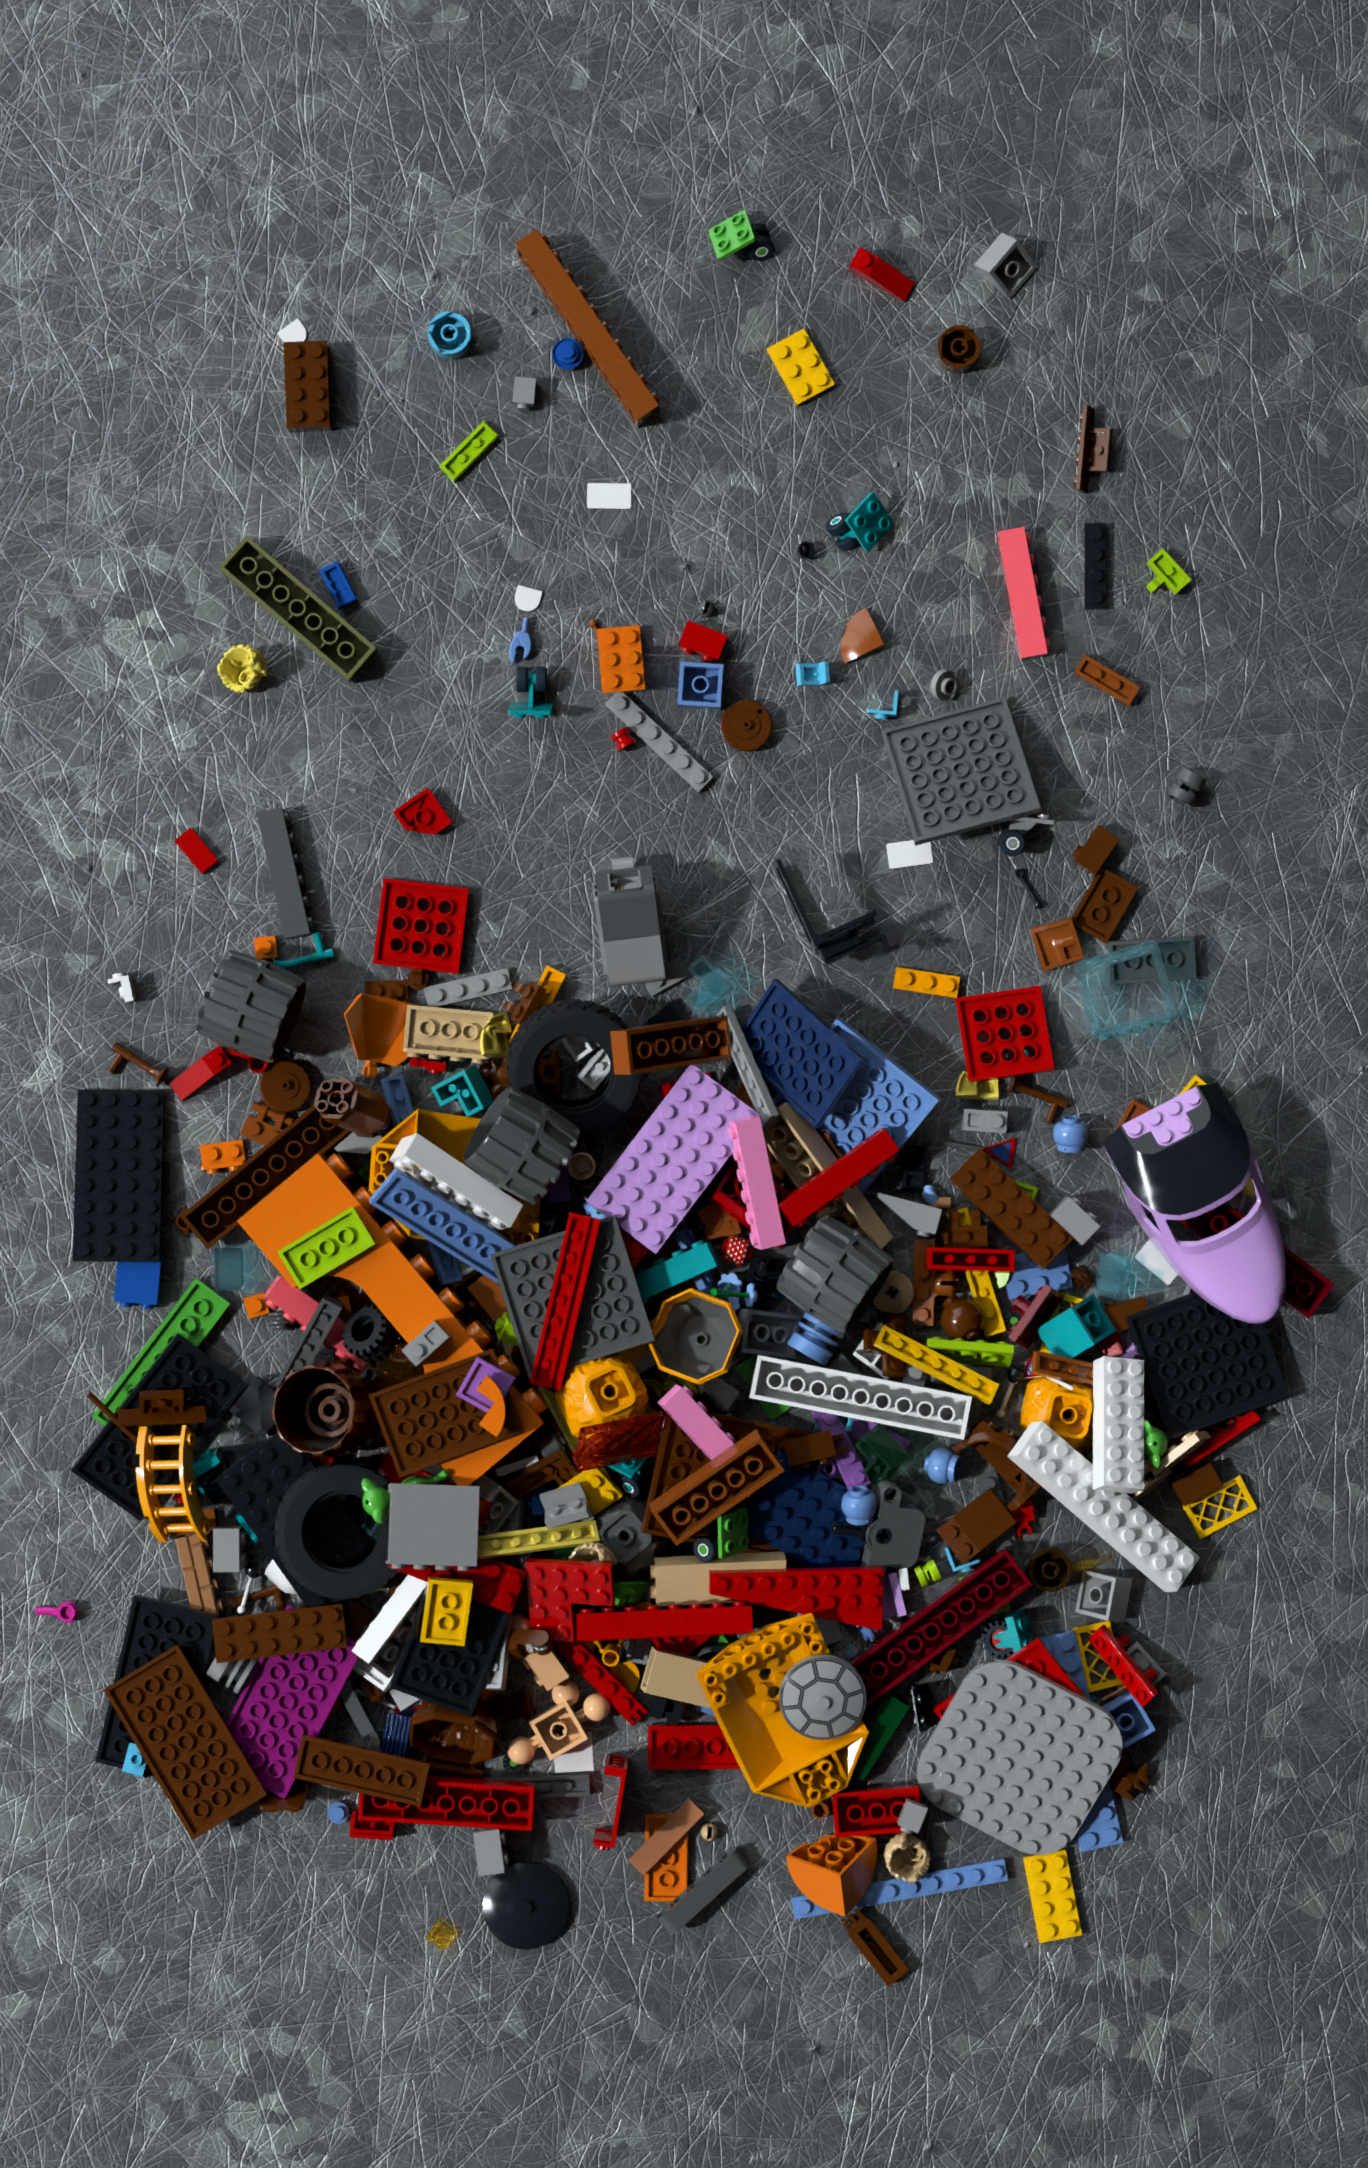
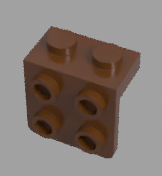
[260,1778,309,1812]

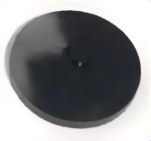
[483,1861,569,1950]

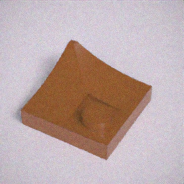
[1029,917,1085,972]

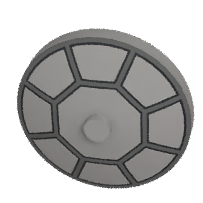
[779,1654,867,1740]

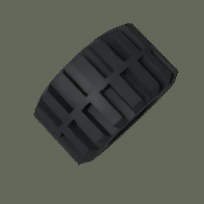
[342,1304,401,1364]

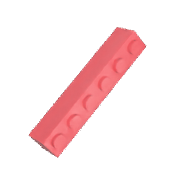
[997,527,1050,661]
[263,1276,378,1373]

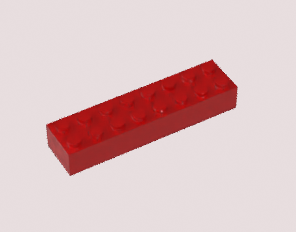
[575,1602,753,1642]
[358,1776,536,1831]

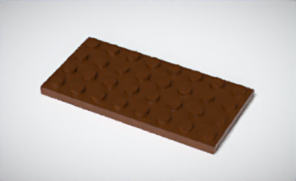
[104,1644,268,1840]

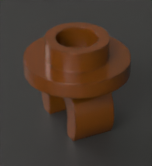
[407,969,429,990]

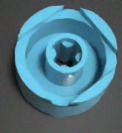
[428,311,472,360]

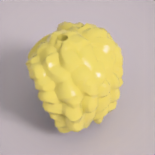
[217,644,268,694]

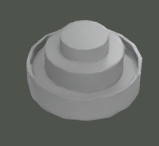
[930,669,959,701]

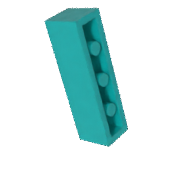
[633,1239,721,1300]

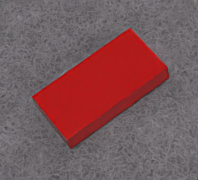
[174,827,219,874]

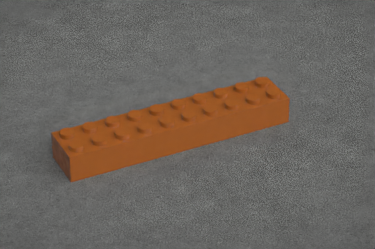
[515,229,660,428]

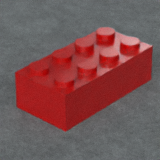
[832,1784,922,1837]

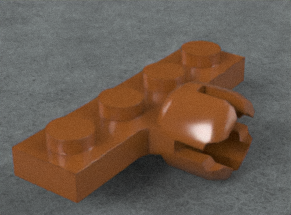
[913,1239,958,1326]

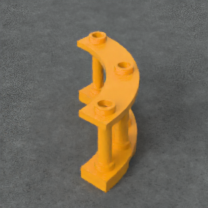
[136,1425,211,1543]

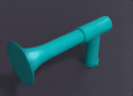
[273,931,334,970]

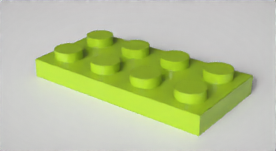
[277,1206,376,1289]
[926,1337,1014,1368]

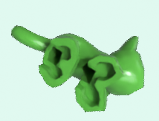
[1085,1420,1169,1468]
[361,1469,449,1524]

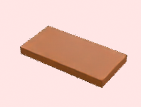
[644,1813,688,1902]

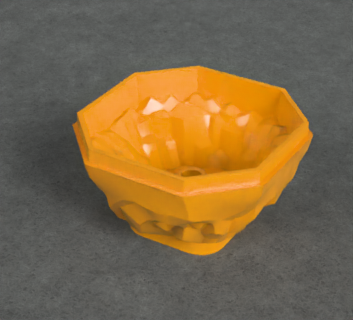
[554,1353,649,1446]
[1018,1376,1093,1456]

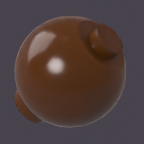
[941,1295,984,1342]

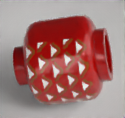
[720,1235,753,1266]

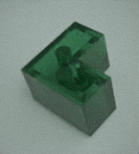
[855,1423,909,1487]

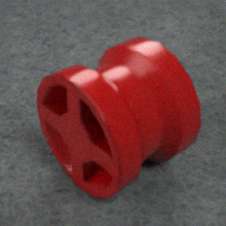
[610,726,637,752]

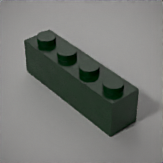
[852,1691,910,1781]

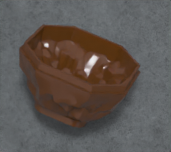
[409,1693,497,1765]

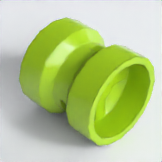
[913,1559,942,1588]

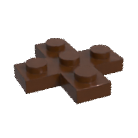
[863,1312,924,1379]

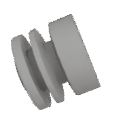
[206,1657,260,1694]

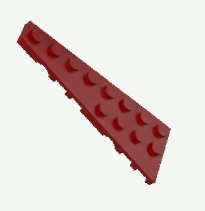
[709,1566,883,1630]

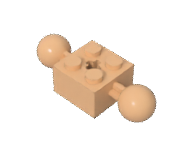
[512,1613,579,1708]
[507,1693,610,1765]

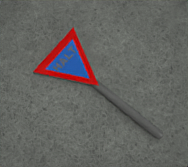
[942,1138,1016,1169]

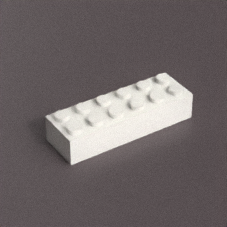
[389,1133,523,1231]
[1093,1356,1144,1494]

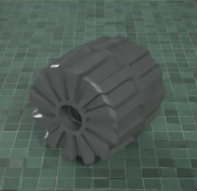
[196,950,307,1063]
[462,1086,580,1205]
[777,1215,894,1334]

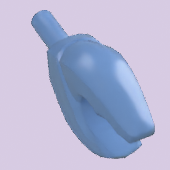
[509,617,533,664]

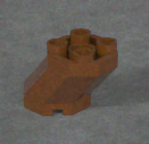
[314,1078,392,1138]

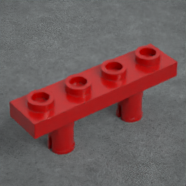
[1088,1625,1159,1708]

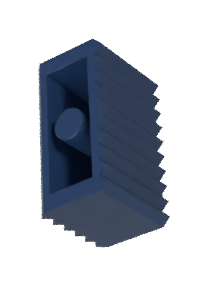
[381,1709,413,1757]

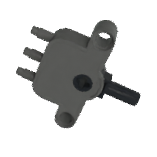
[831,1479,940,1580]

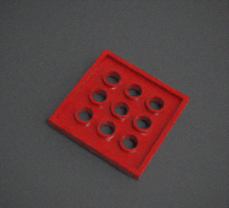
[373,878,469,974]
[955,986,1054,1083]

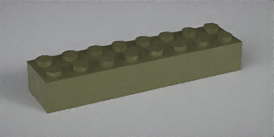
[218,535,378,683]

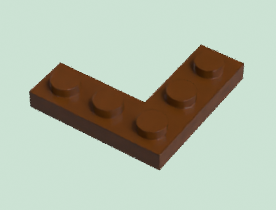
[506,1448,580,1499]

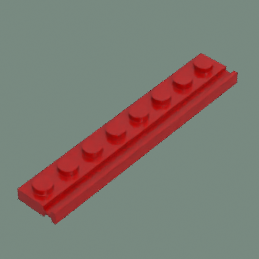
[530,1212,601,1390]

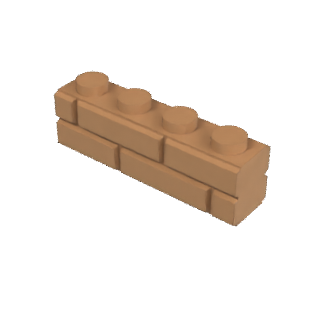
[175,1533,224,1618]

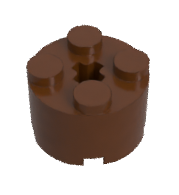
[936,325,981,373]

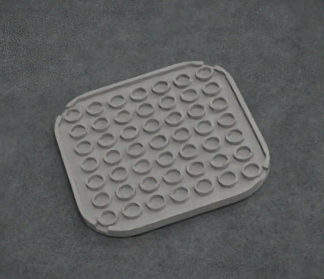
[917,1660,1123,1855]

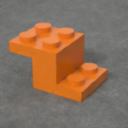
[597,625,645,693]

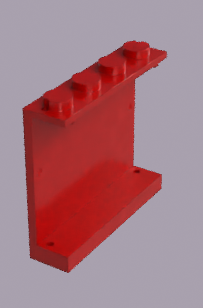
[593,1754,628,1851]

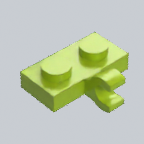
[1146,548,1192,595]

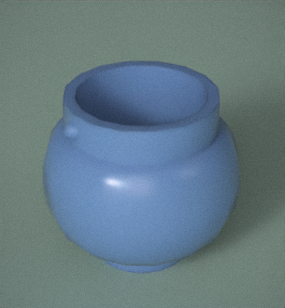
[1053,1115,1090,1153]
[924,1447,963,1484]
[841,1485,878,1525]

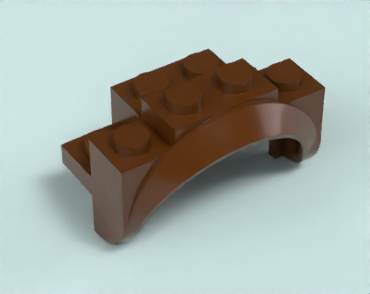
[951,1419,1041,1511]

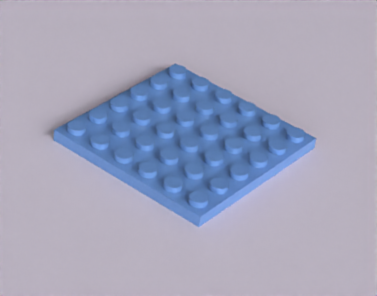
[772,1017,941,1194]

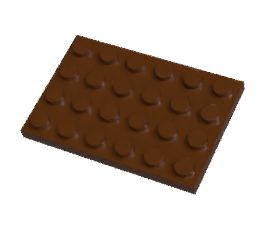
[369,1348,524,1478]

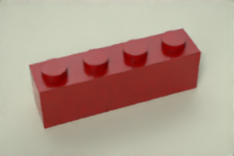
[924,1247,1015,1273]

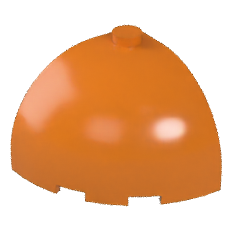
[786,1834,877,1917]

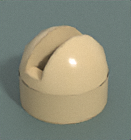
[701,1823,718,1841]

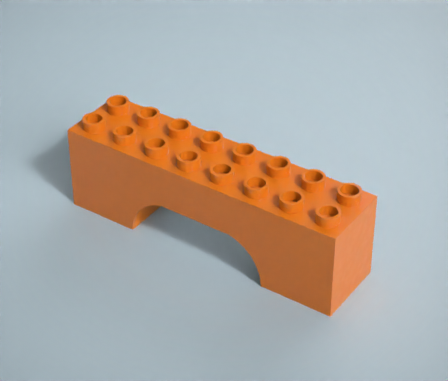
[237,1153,548,1486]

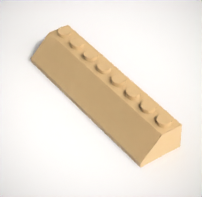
[762,1101,893,1249]

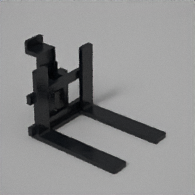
[775,858,899,966]

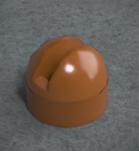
[812,1801,830,1819]

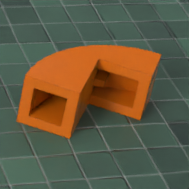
[476,1375,506,1437]

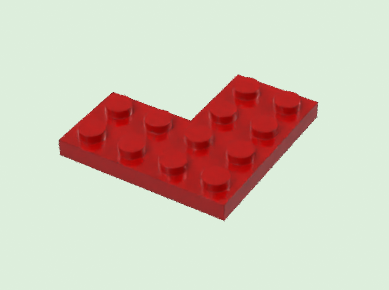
[525,1558,615,1642]

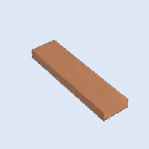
[628,1798,705,1876]

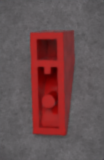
[848,247,915,302]
[169,1045,234,1101]

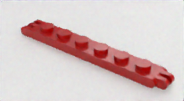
[527,1609,650,1726]

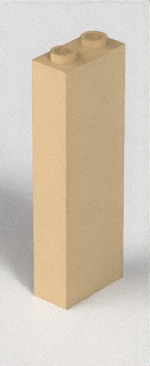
[650,1551,786,1606]
[640,1646,779,1709]

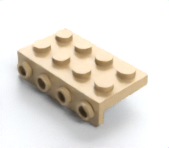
[403,1005,493,1064]

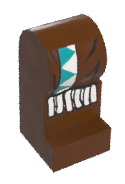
[508,1630,553,1659]

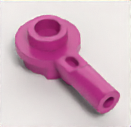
[35,1601,79,1623]

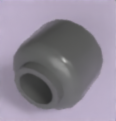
[535,1430,569,1459]

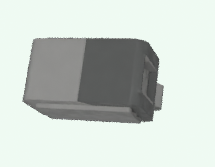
[592,856,669,987]

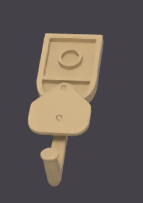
[1133,1430,1211,1499]

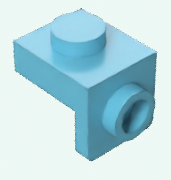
[795,662,831,686]

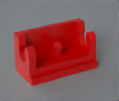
[349,1810,395,1841]

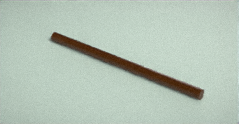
[86,1391,174,1476]

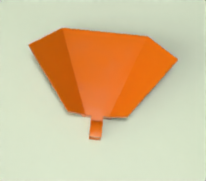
[344,993,419,1079]

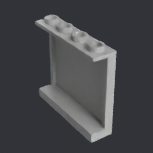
[386,1483,480,1571]

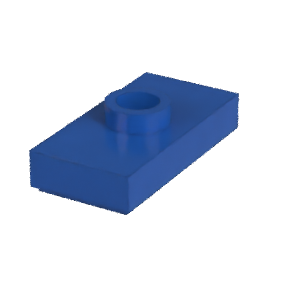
[319,561,358,609]

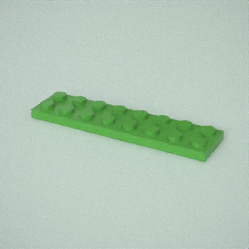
[92,1278,231,1425]

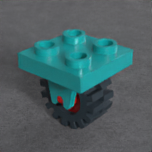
[179,1448,227,1504]
[981,1609,1035,1660]

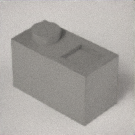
[961,1109,1008,1134]
[401,1320,450,1367]

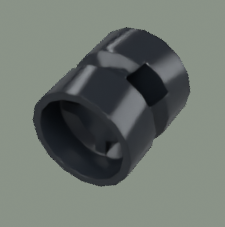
[649,1695,686,1726]

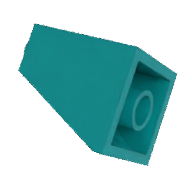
[1036,1294,1116,1358]

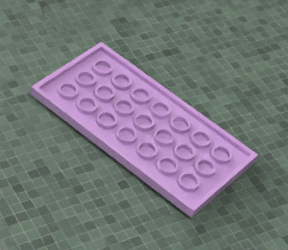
[586,1065,761,1255]

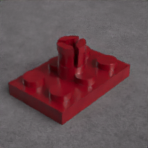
[1008,1284,1065,1349]

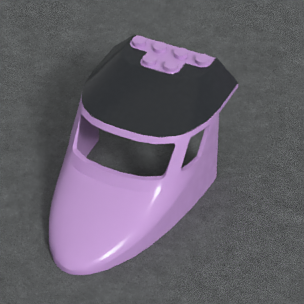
[1102,1083,1286,1324]

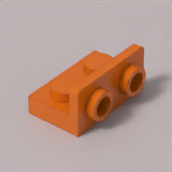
[200,1139,246,1174]

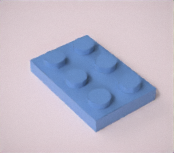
[1006,1249,1073,1300]

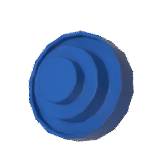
[552,338,583,371]

